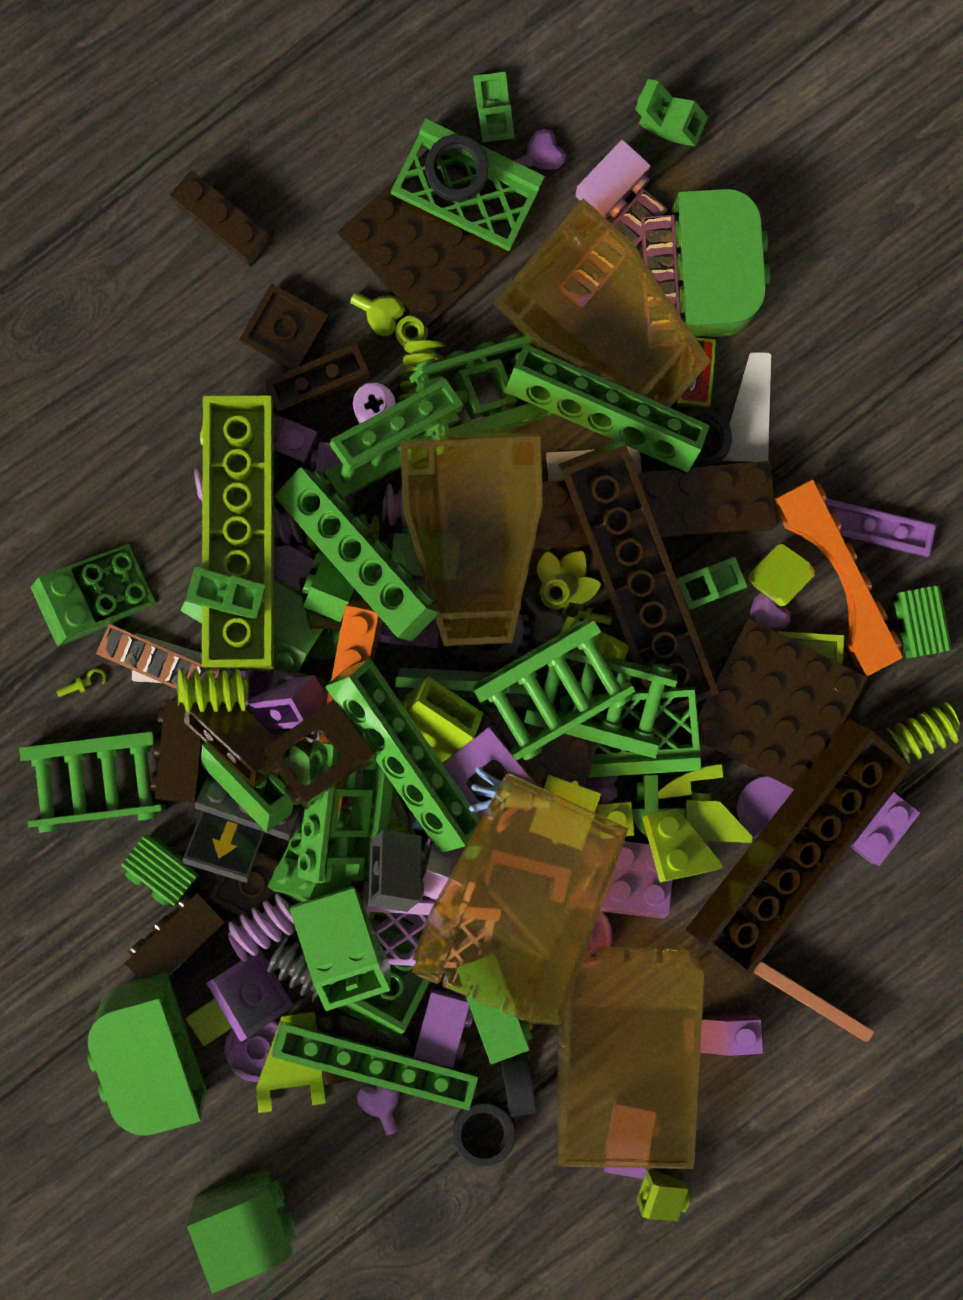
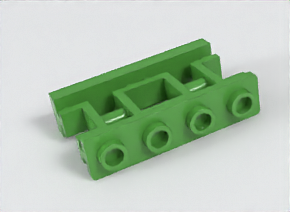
[409,333,554,452]
[298,741,394,883]

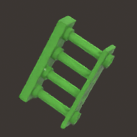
[323,378,464,498]
[473,616,636,761]
[524,639,677,759]
[19,732,167,833]

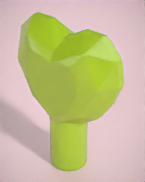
[350,292,406,337]

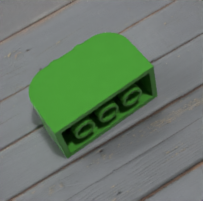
[671,189,770,339]
[87,972,207,1136]
[187,1171,297,1294]

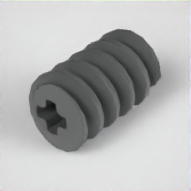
[267,935,320,1004]

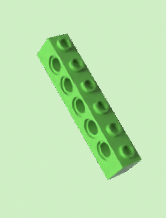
[504,344,710,473]
[274,467,440,641]
[325,658,485,853]
[271,1020,478,1110]

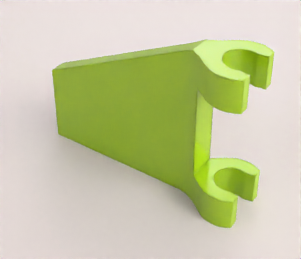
[256,1011,326,1113]

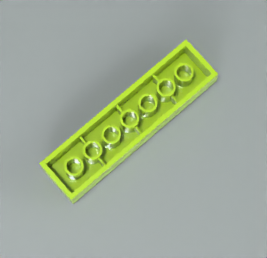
[202,396,274,671]

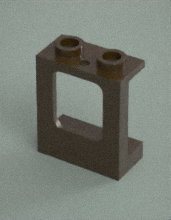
[264,699,375,810]

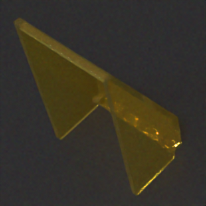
[412,773,629,1025]
[557,946,704,1169]

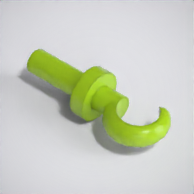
[562,604,613,625]
[56,668,107,697]

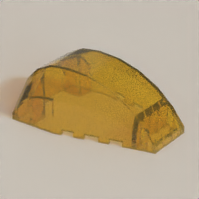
[493,198,711,408]
[400,432,543,646]

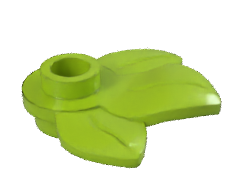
[537,551,601,609]

